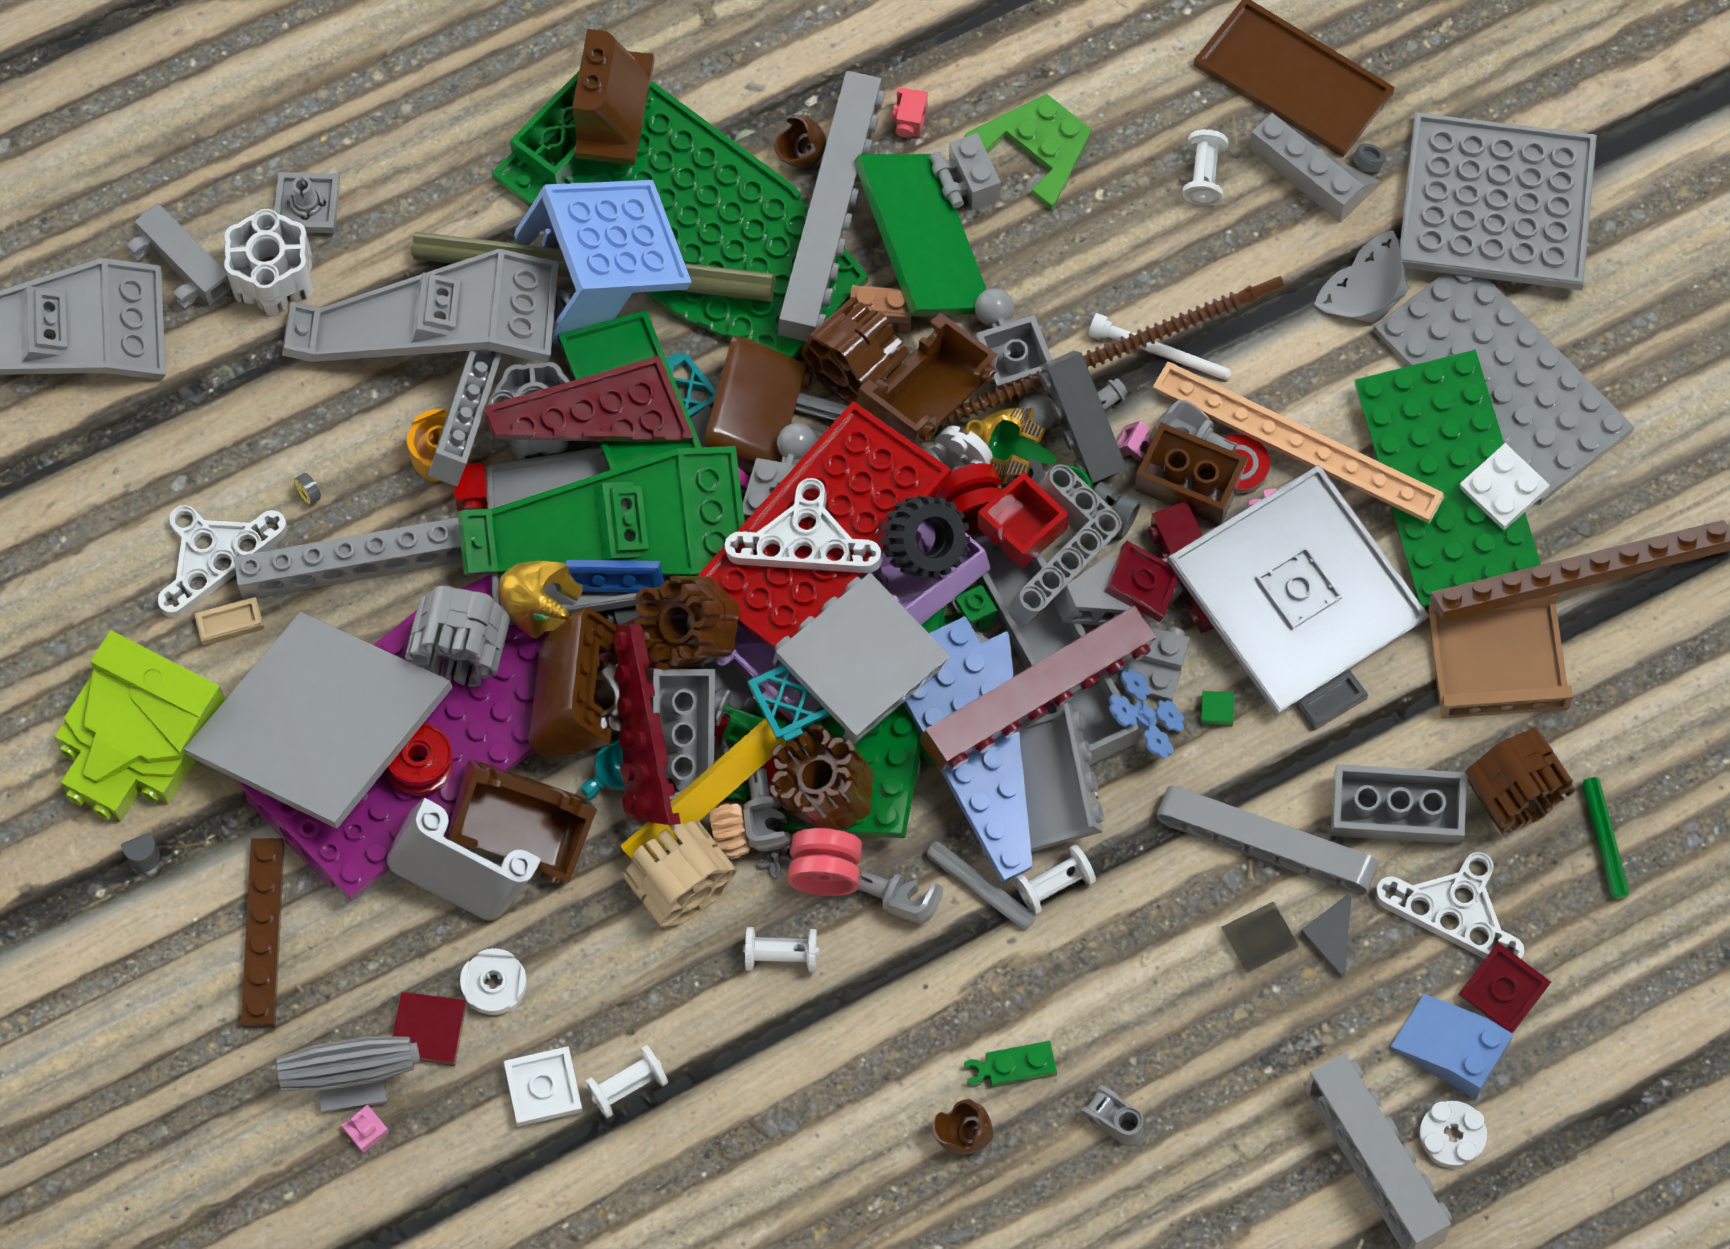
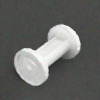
[1182,129,1228,206]
[1014,844,1096,915]
[743,927,820,973]
[585,1045,668,1118]

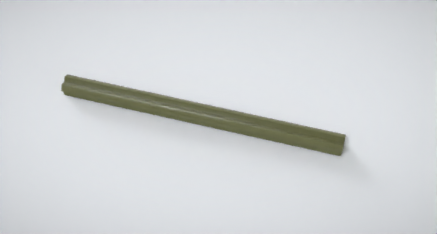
[411,232,776,301]

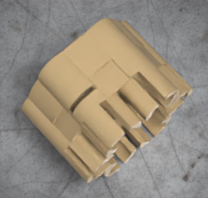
[622,820,737,927]

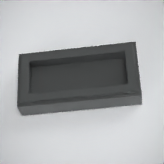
[1296,670,1368,731]

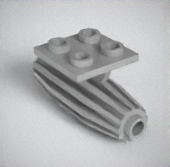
[276,1036,420,1113]

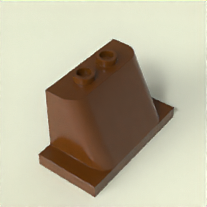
[572,29,655,165]

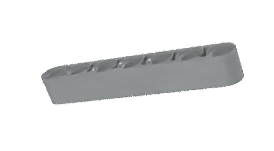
[1156,786,1378,895]

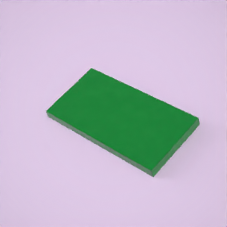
[854,154,987,316]
[558,310,702,470]

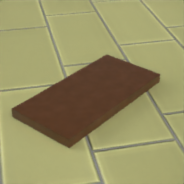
[1193,0,1395,157]

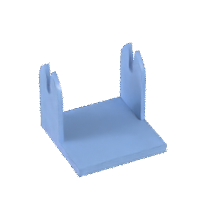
[514,180,692,347]

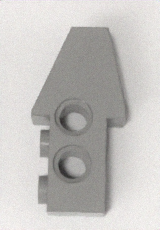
[1054,555,1183,625]

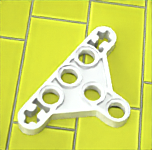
[725,478,882,573]
[158,505,288,618]
[1375,852,1524,959]

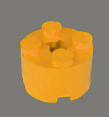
[406,409,473,483]

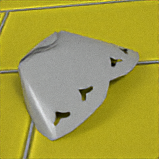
[1315,231,1409,324]

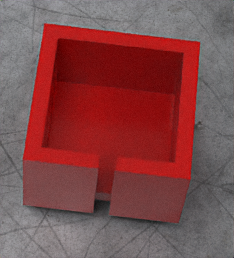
[978,472,1069,569]

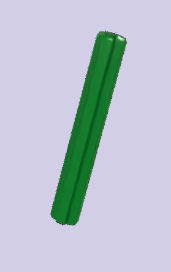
[1582,777,1630,900]

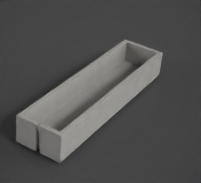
[974,535,1139,766]

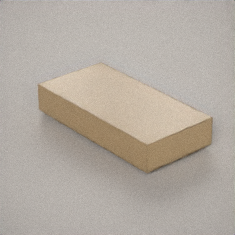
[194,597,265,645]

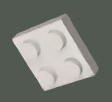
[1460,443,1550,531]
[504,1046,583,1127]

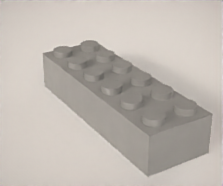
[1305,1053,1452,1249]

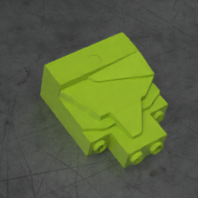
[54,630,225,822]

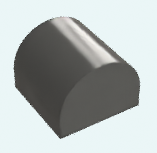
[121,832,160,872]

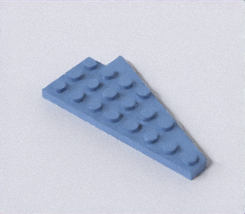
[903,616,1033,883]

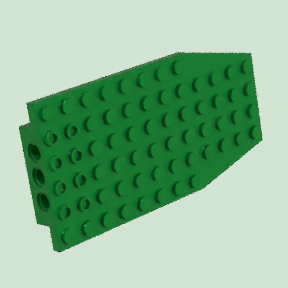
[492,71,868,359]

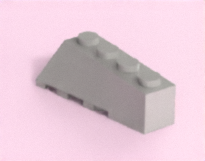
[1249,113,1381,223]

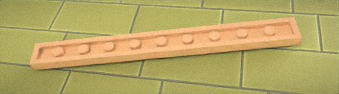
[1153,361,1444,523]

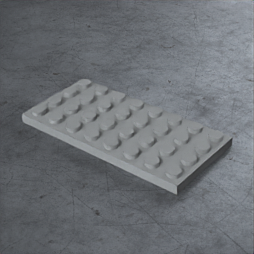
[1373,273,1634,504]

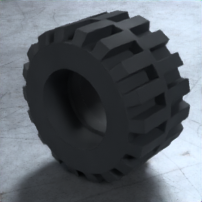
[881,496,970,578]

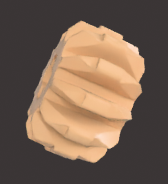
[710,803,750,859]

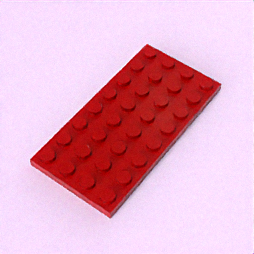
[698,401,952,651]

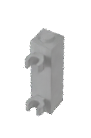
[127,203,231,309]

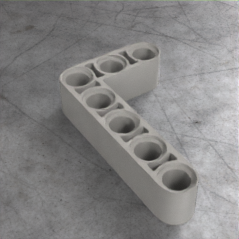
[1008,464,1122,624]

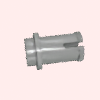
[1098,379,1128,410]

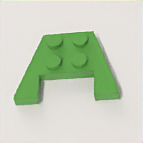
[964,94,1092,211]

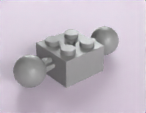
[975,288,1056,431]
[743,423,817,522]

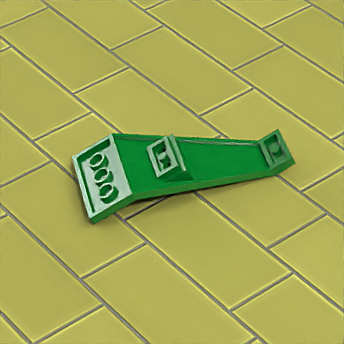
[457,446,745,576]

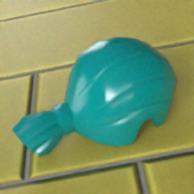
[580,738,624,800]

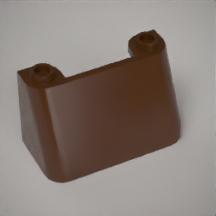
[857,312,998,443]
[705,335,813,476]
[529,608,616,760]
[446,758,597,884]

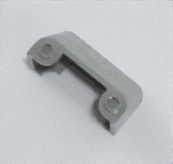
[387,798,541,921]

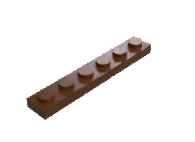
[241,838,285,1028]

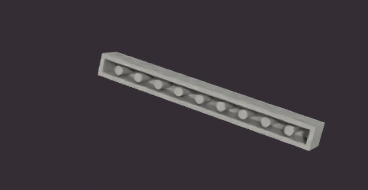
[778,71,885,342]

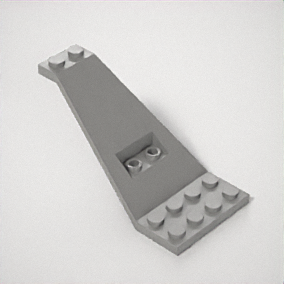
[282,249,559,363]
[0,258,166,380]

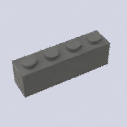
[1040,351,1127,483]

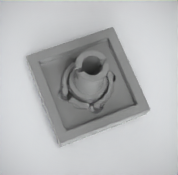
[274,172,340,233]

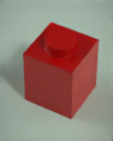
[454,463,488,512]

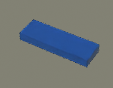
[566,560,664,593]

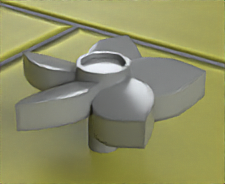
[756,846,792,880]

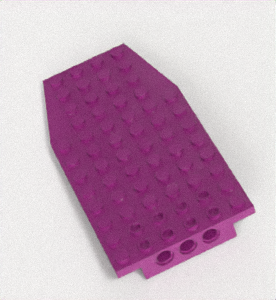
[233,574,615,901]

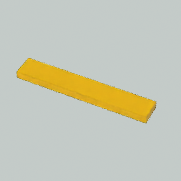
[620,719,785,860]

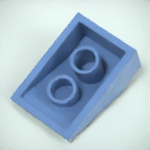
[1390,994,1514,1100]

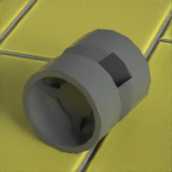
[1094,482,1141,537]

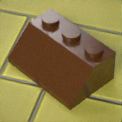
[1134,422,1248,525]

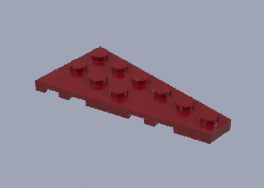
[483,355,693,443]
[613,624,681,825]

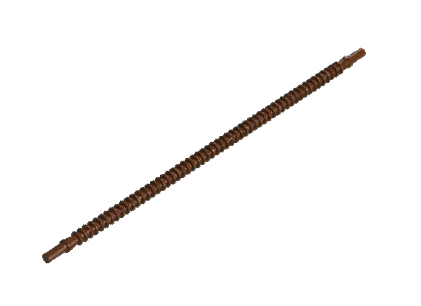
[741,276,1285,503]

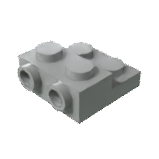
[1112,619,1190,702]

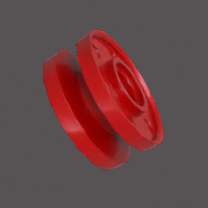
[386,723,453,796]

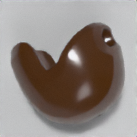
[774,115,826,169]
[932,1099,993,1155]

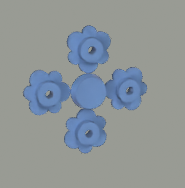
[1109,668,1184,759]

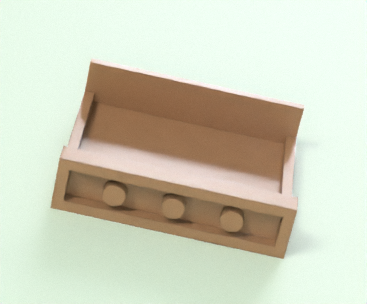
[1427,593,1573,719]

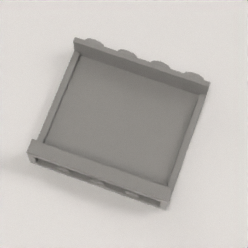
[772,573,950,744]
[981,703,1105,859]

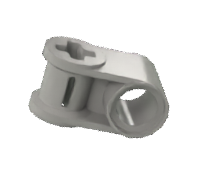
[1080,1085,1143,1145]

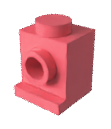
[892,87,928,138]

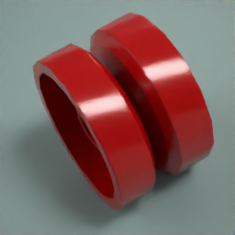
[933,463,1002,535]

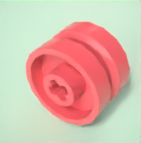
[787,828,863,896]

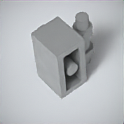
[930,133,1001,210]

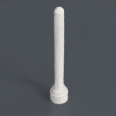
[1088,313,1232,380]

